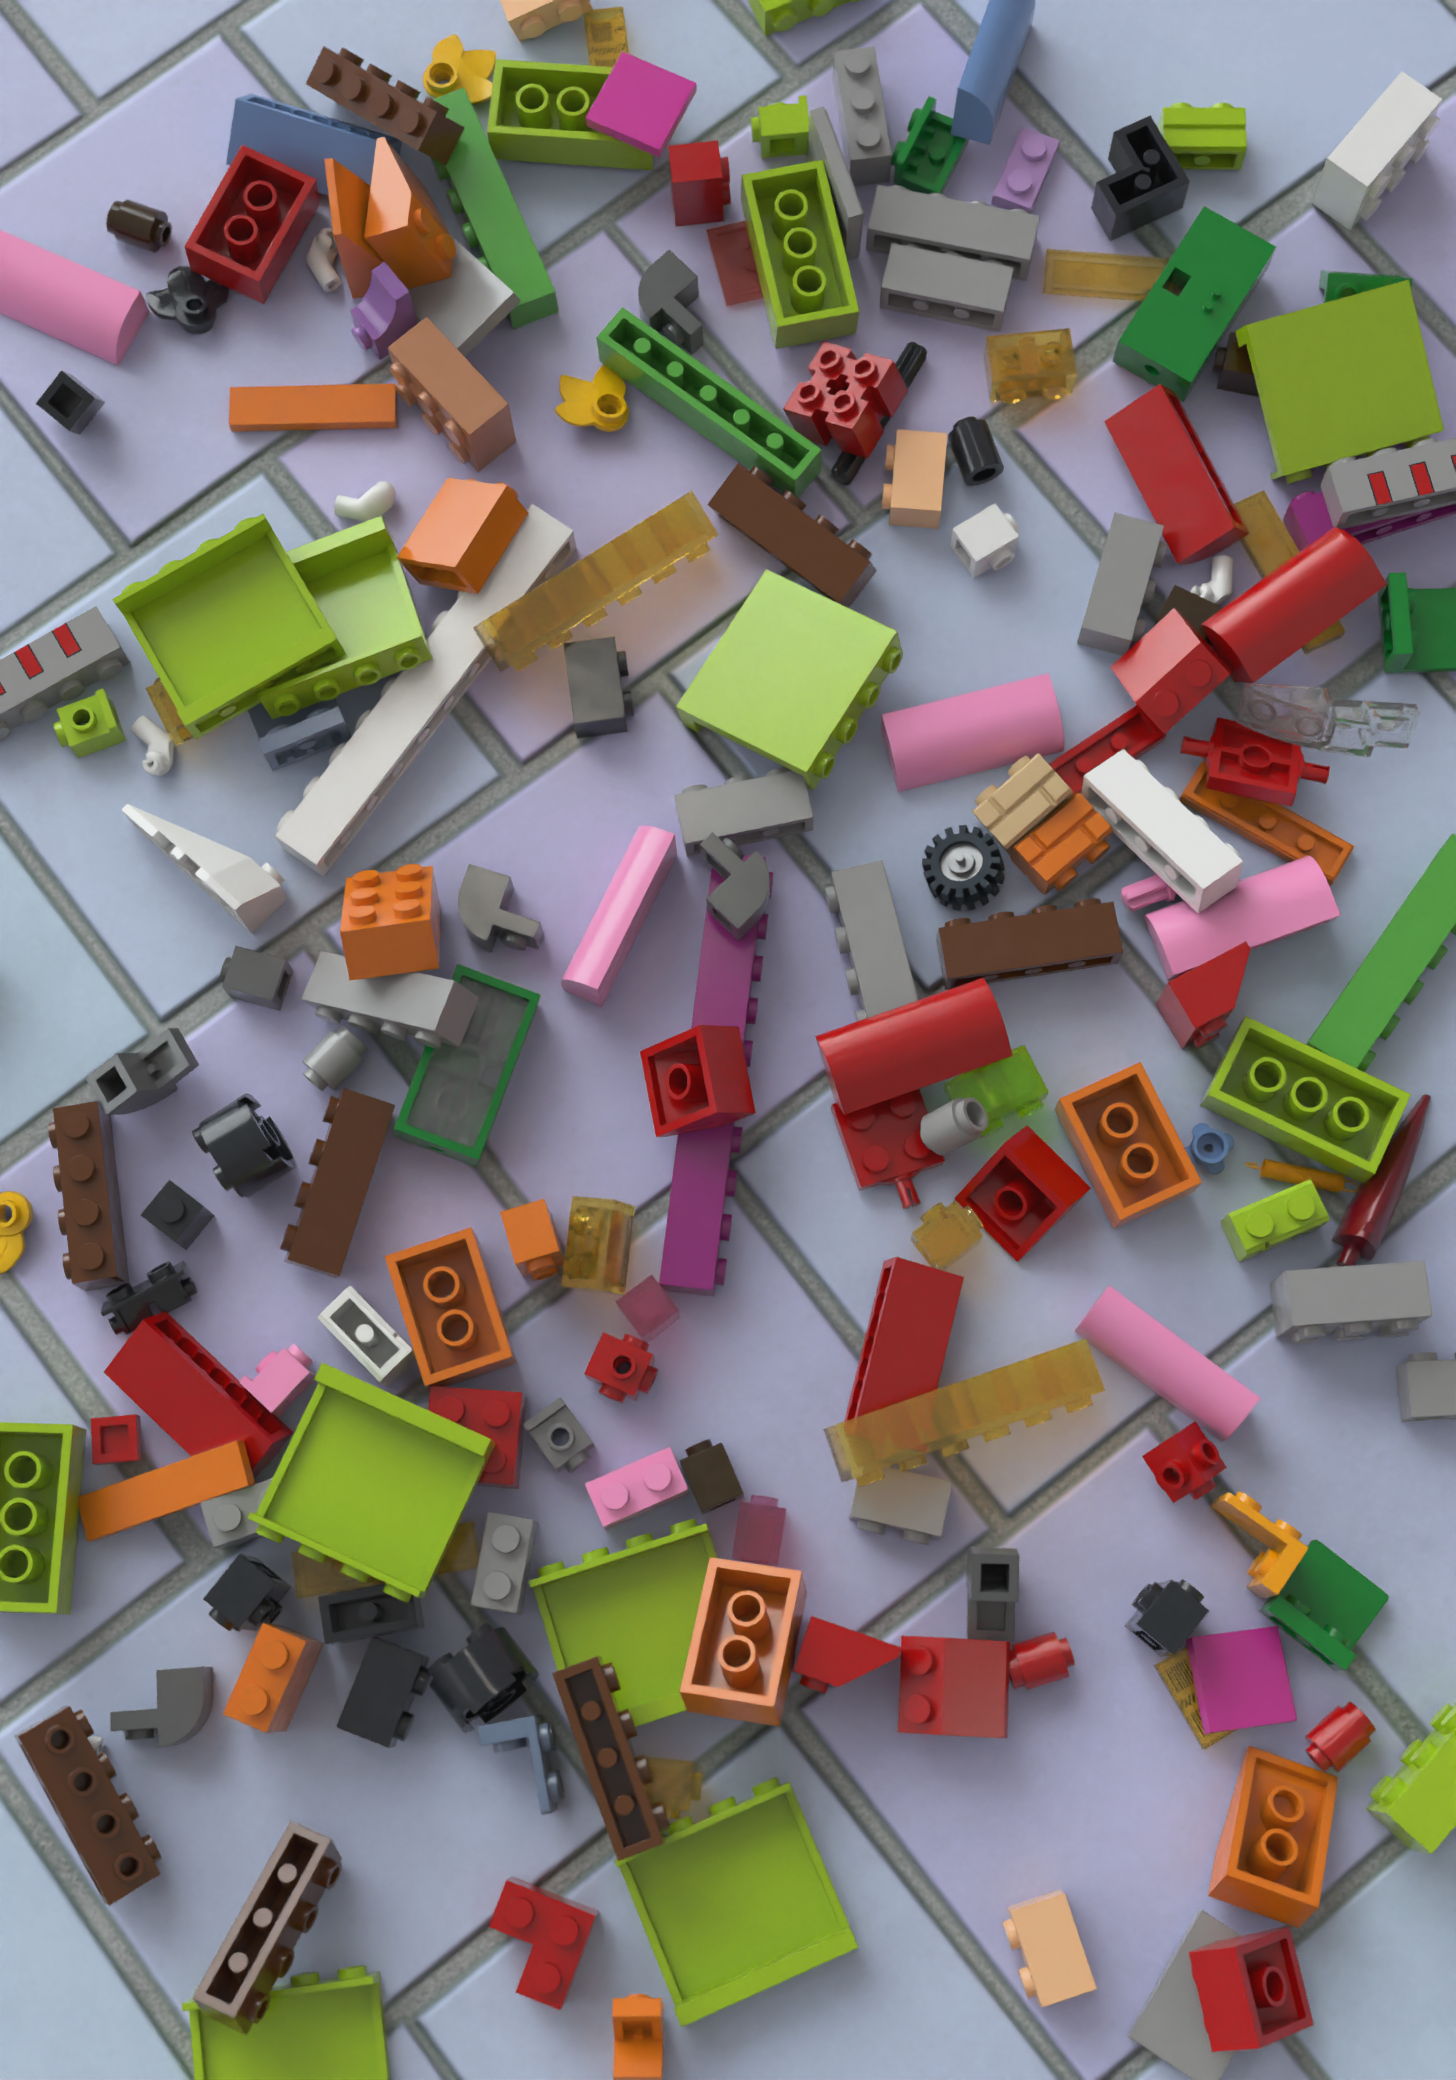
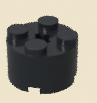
[192,1093,295,1198]
[428,1623,539,1733]

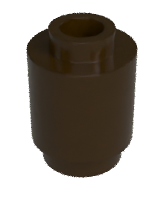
[106,200,172,252]

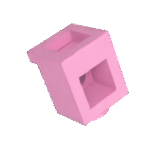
[239,1344,316,1417]

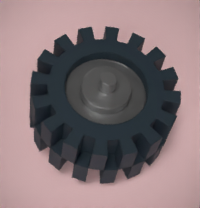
[922,825,1005,911]

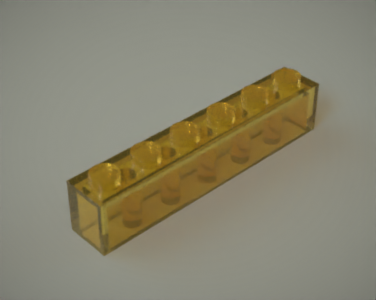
[473,491,719,672]
[823,1338,1105,1487]

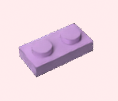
[991,127,1060,214]

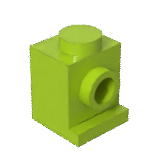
[750,95,809,159]
[53,688,127,758]

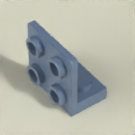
[248,698,352,771]
[478,1714,564,1815]

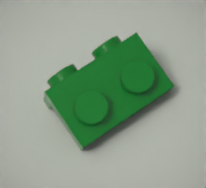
[891,96,969,194]

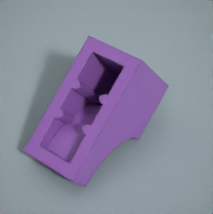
[350,261,418,360]

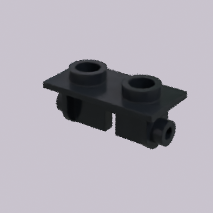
[101,1261,198,1335]

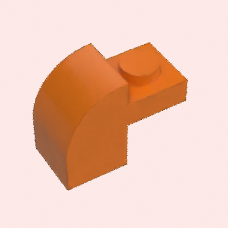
[612,1994,664,2080]

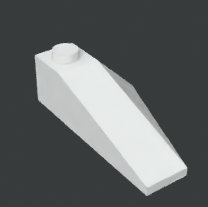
[121,804,288,934]

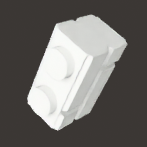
[317,1286,416,1388]

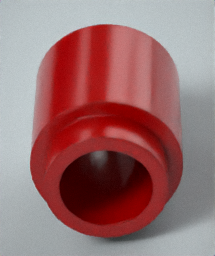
[1009,1631,1075,1690]
[1305,1702,1376,1773]

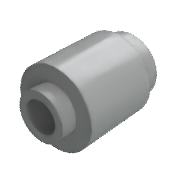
[302,1025,368,1092]
[920,1097,988,1155]

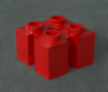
[783,342,908,459]

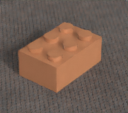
[388,317,516,472]

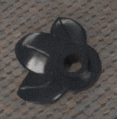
[146,266,230,335]

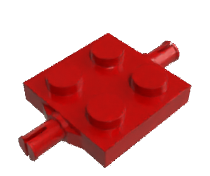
[1180,717,1330,807]
[830,1089,945,1209]

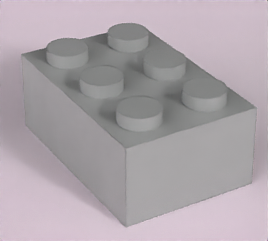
[1270,1261,1432,1344]

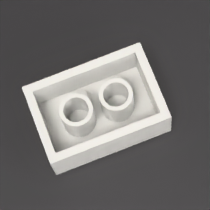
[1311,71,1442,231]

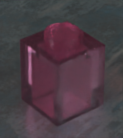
[615,1274,681,1343]
[732,1495,786,1567]

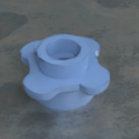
[1185,1123,1234,1175]

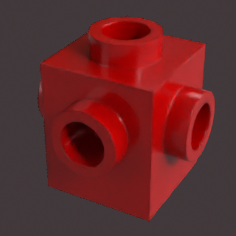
[584,1332,659,1404]
[1142,1421,1227,1503]

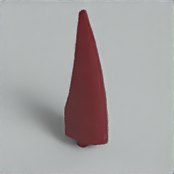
[1331,1094,1431,1267]

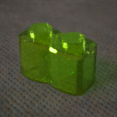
[943,1045,1049,1138]

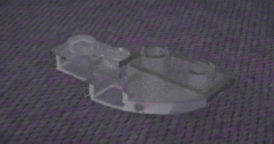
[1235,683,1420,757]

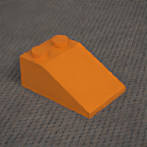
[364,137,456,289]
[324,158,400,299]
[1208,1746,1339,1928]

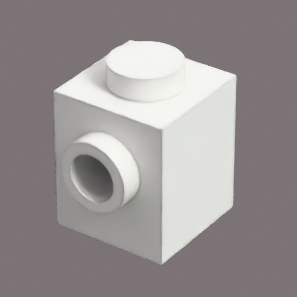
[950,503,1019,579]

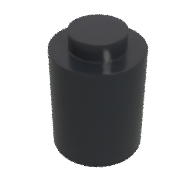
[948,417,1004,486]

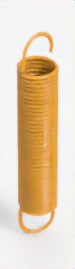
[1245,1159,1360,1194]

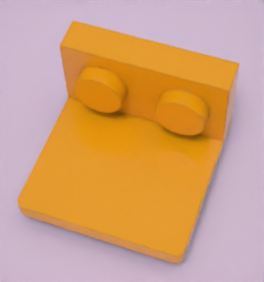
[1211,1491,1309,1598]

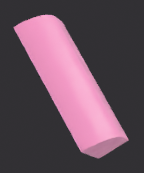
[0,230,149,365]
[880,673,1064,792]
[561,826,677,1007]
[1143,856,1340,980]
[1075,1285,1260,1442]

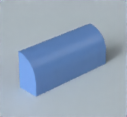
[950,0,1035,145]
[226,93,402,196]

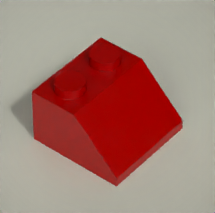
[1110,608,1233,734]
[1156,941,1251,1049]
[640,1025,756,1137]
[954,1125,1091,1262]
[793,1616,902,1693]
[898,1636,1010,1738]
[1188,1926,1314,2052]

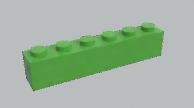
[431,88,559,330]
[596,307,822,498]
[1306,833,1456,1072]

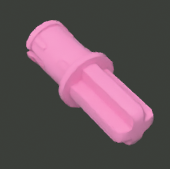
[1120,873,1177,911]

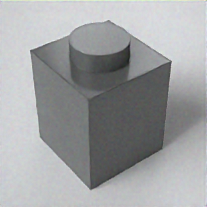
[220,946,294,1011]

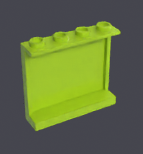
[1235,280,1444,484]
[112,513,346,740]
[257,515,433,720]
[676,569,903,790]
[247,1362,496,1603]
[529,1518,717,1727]
[614,1777,858,2027]
[182,1965,391,2080]

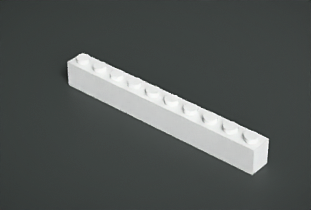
[275,504,576,877]

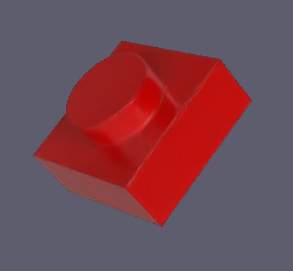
[91,1414,142,1466]

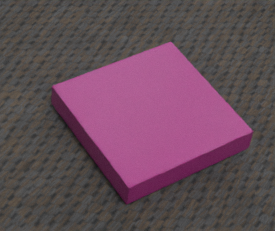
[585,51,697,157]
[1186,1626,1297,1734]

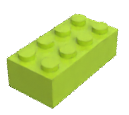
[487,59,655,171]
[740,160,859,349]
[1200,1016,1411,1183]
[0,1422,86,1615]
[1366,1703,1456,1855]

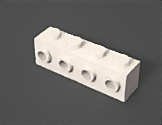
[1082,749,1243,914]

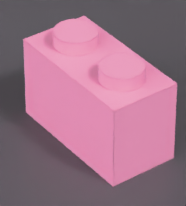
[585,1447,690,1530]

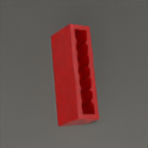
[1104,384,1249,565]
[1201,527,1387,683]
[815,978,1013,1115]
[840,1257,964,1454]
[104,1311,294,1478]

